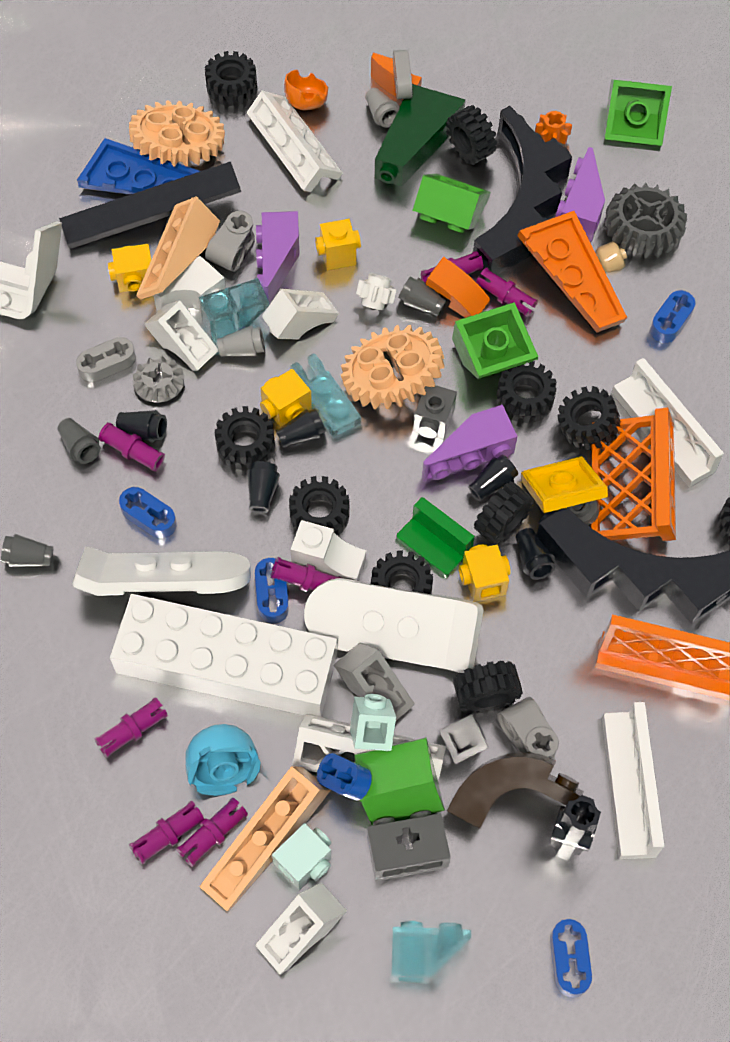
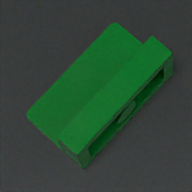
[396,497,475,577]

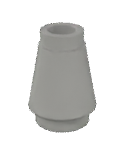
[365,88,400,128]
[217,325,265,357]

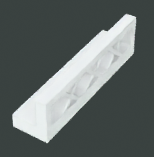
[247,90,343,192]
[611,358,724,487]
[602,702,665,859]
[292,714,446,782]

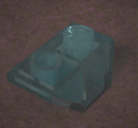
[199,278,269,343]
[390,921,471,983]

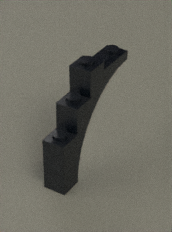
[473,106,572,275]

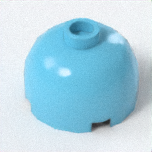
[185,724,260,796]

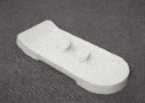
[72,547,251,596]
[304,578,483,673]

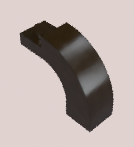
[447,752,584,829]

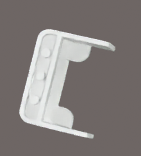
[0,221,62,319]

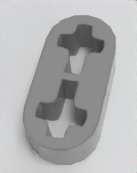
[393,50,412,99]
[76,337,136,382]

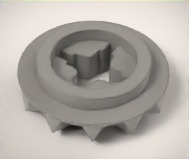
[133,356,184,403]

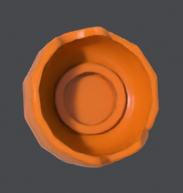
[284,69,329,111]

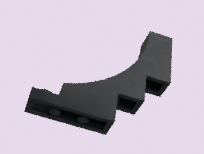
[536,507,730,624]

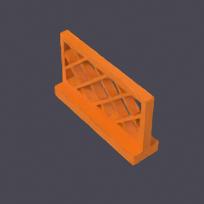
[591,407,676,541]
[595,614,730,701]

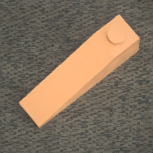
[136,196,220,300]
[199,766,331,911]

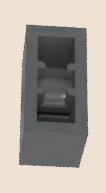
[367,811,451,880]

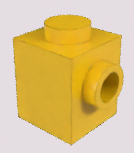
[315,218,361,271]
[108,244,152,292]
[260,369,312,427]
[459,544,511,602]

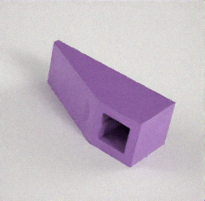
[556,147,605,242]
[256,211,300,305]
[422,405,518,482]

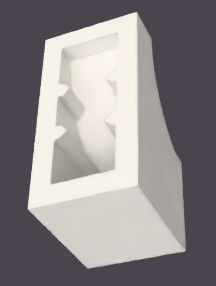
[153,256,227,313]
[261,289,339,340]
[144,301,218,371]
[290,520,367,581]
[255,882,347,975]

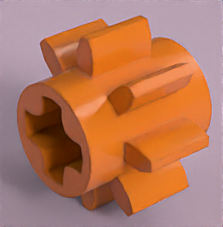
[535,111,572,144]

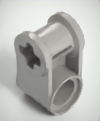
[205,211,255,272]
[497,697,559,760]

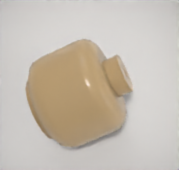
[596,242,627,272]

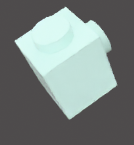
[350,694,396,751]
[272,823,332,890]

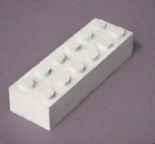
[110,594,337,717]

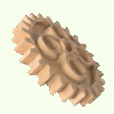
[129,100,225,166]
[341,325,445,409]

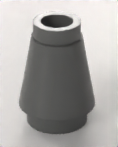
[398,276,447,317]
[57,418,101,464]
[1,534,54,567]

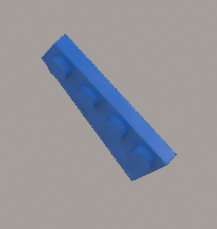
[77,138,200,195]

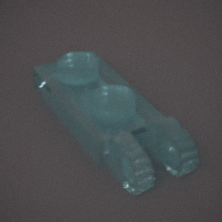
[290,353,361,437]

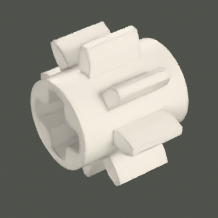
[356,273,397,310]

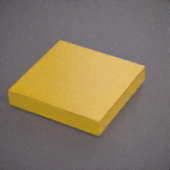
[521,456,608,513]

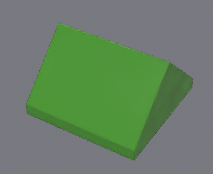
[354,737,445,826]

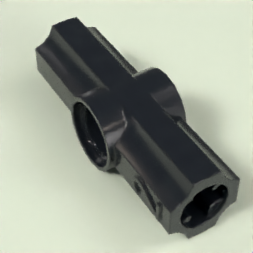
[550,795,601,860]

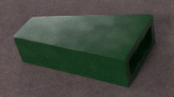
[374,84,466,187]

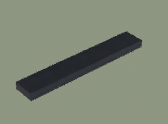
[59,161,241,249]

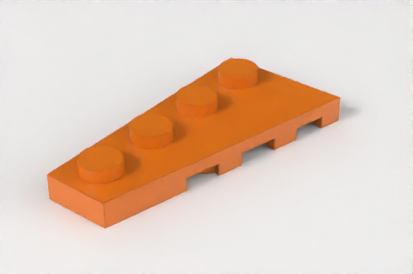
[517,211,627,333]

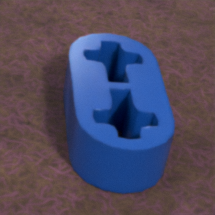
[650,290,696,343]
[119,487,177,538]
[255,558,289,624]
[317,753,372,801]
[550,919,592,998]

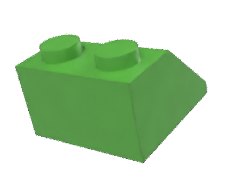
[604,79,672,146]
[412,173,491,233]
[452,302,539,379]

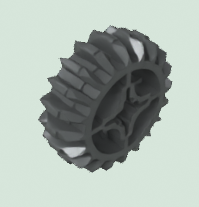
[604,183,687,259]

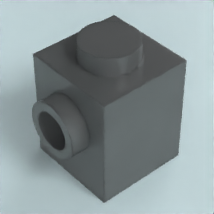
[413,385,457,440]

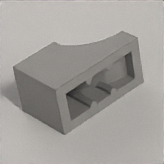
[334,643,415,721]

